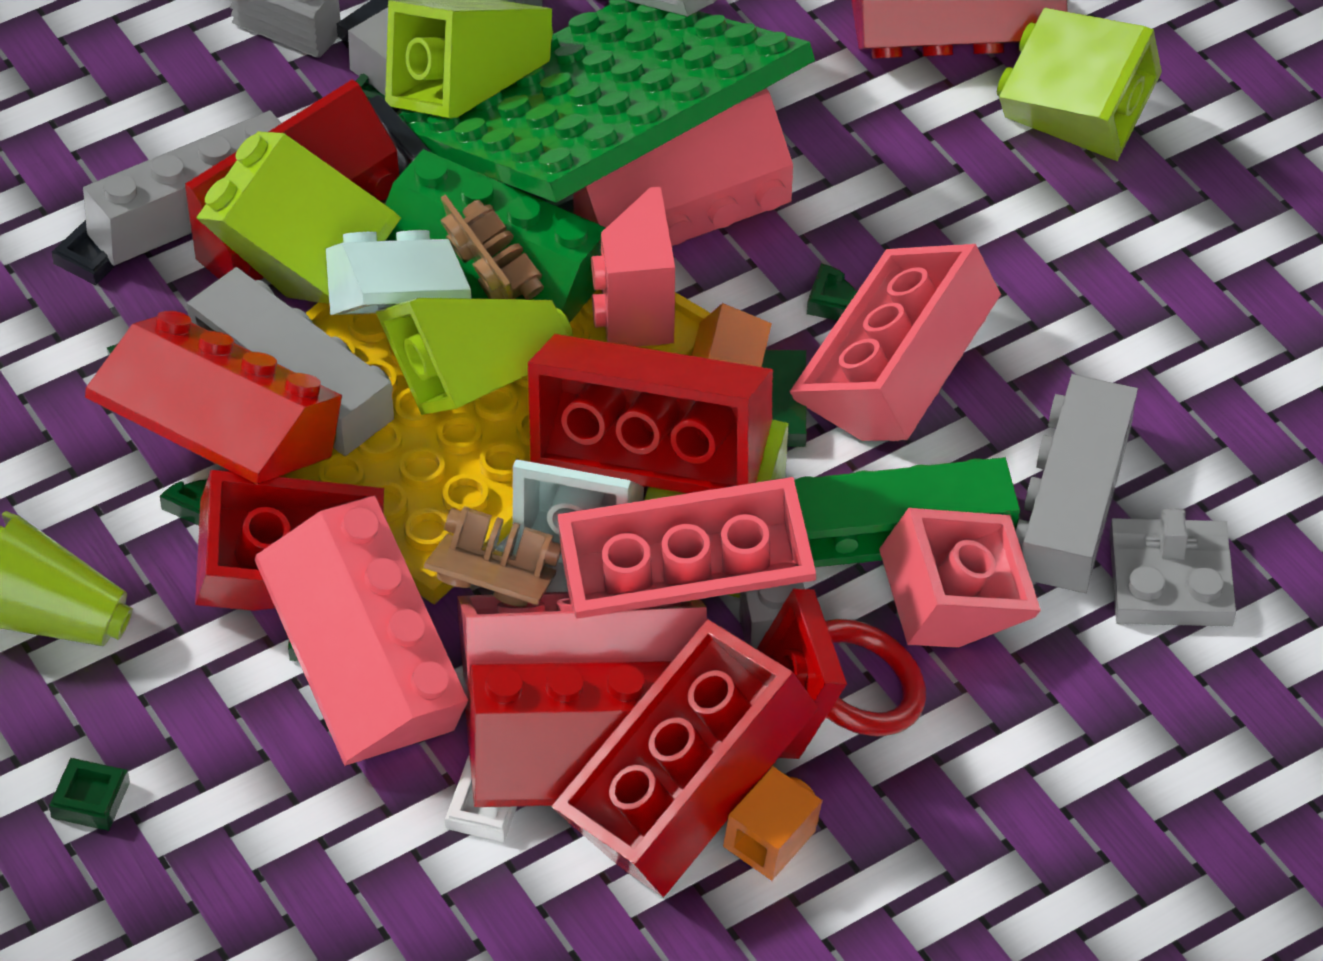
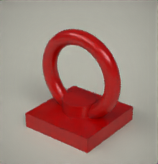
[757,588,926,759]

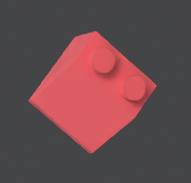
[591,187,675,347]
[879,508,1041,648]

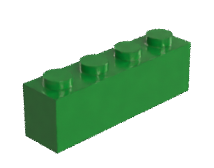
[794,457,1020,568]

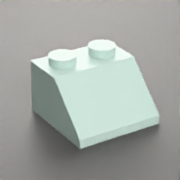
[326,230,471,315]
[513,459,644,564]

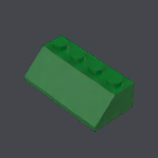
[385,149,606,323]

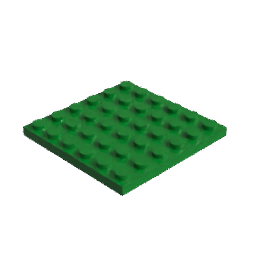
[399,0,815,203]

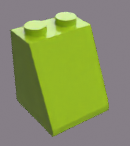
[385,0,553,118]
[997,8,1162,161]
[196,131,401,304]
[376,298,573,415]

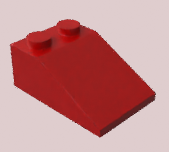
[195,470,384,611]

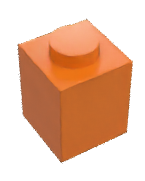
[692,303,772,367]
[723,766,823,881]

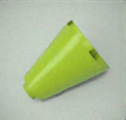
[0,511,133,646]

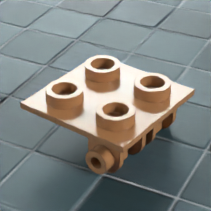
[441,194,544,300]
[423,506,561,607]

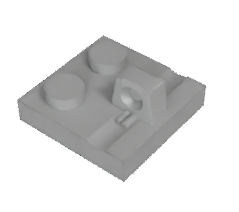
[1110,509,1236,626]

